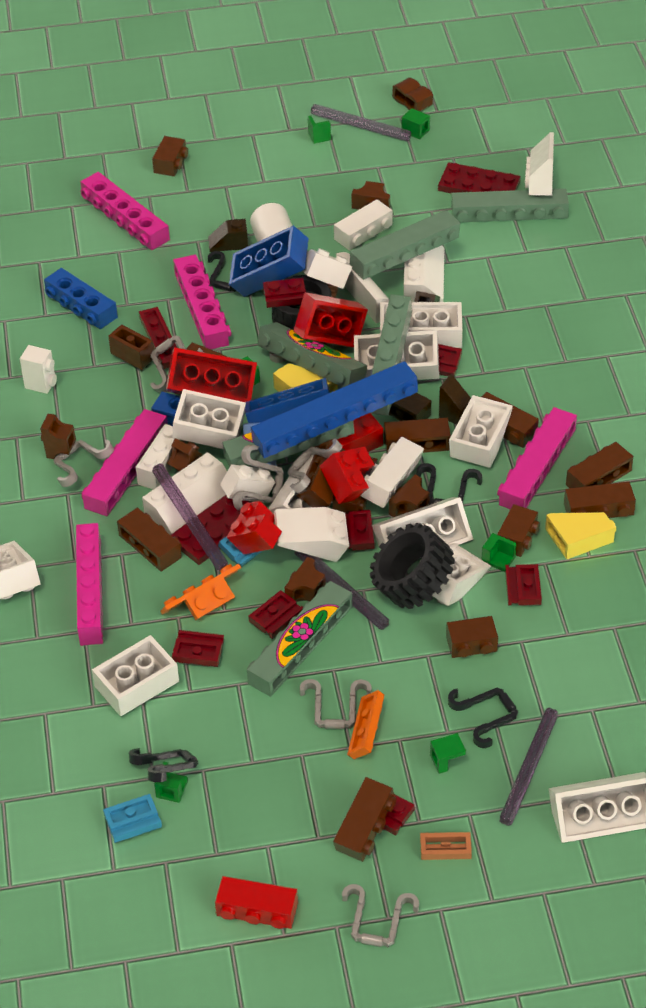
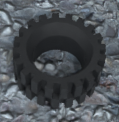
[370,523,455,609]

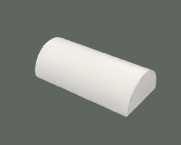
[250,203,292,242]

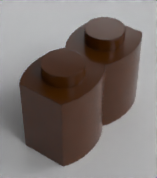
[392,77,433,111]

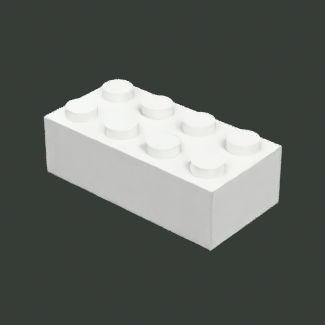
[354,330,439,380]

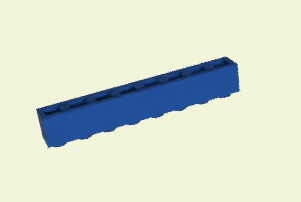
[250,361,418,458]

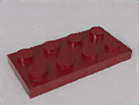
[438,162,521,194]
[171,495,251,565]

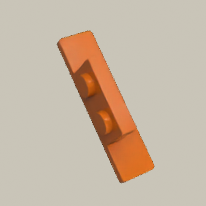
[160,564,241,620]

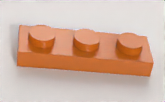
[347,690,385,759]

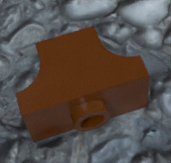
[351,181,390,210]
[40,413,76,459]
[167,438,203,471]
[389,474,430,517]
[284,557,326,602]

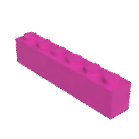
[497,407,577,509]
[82,409,168,516]
[76,523,103,646]

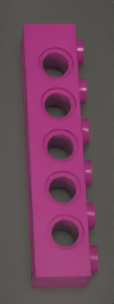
[80,172,170,250]
[173,254,231,350]

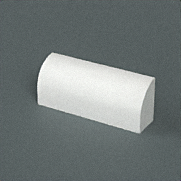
[336,252,389,324]

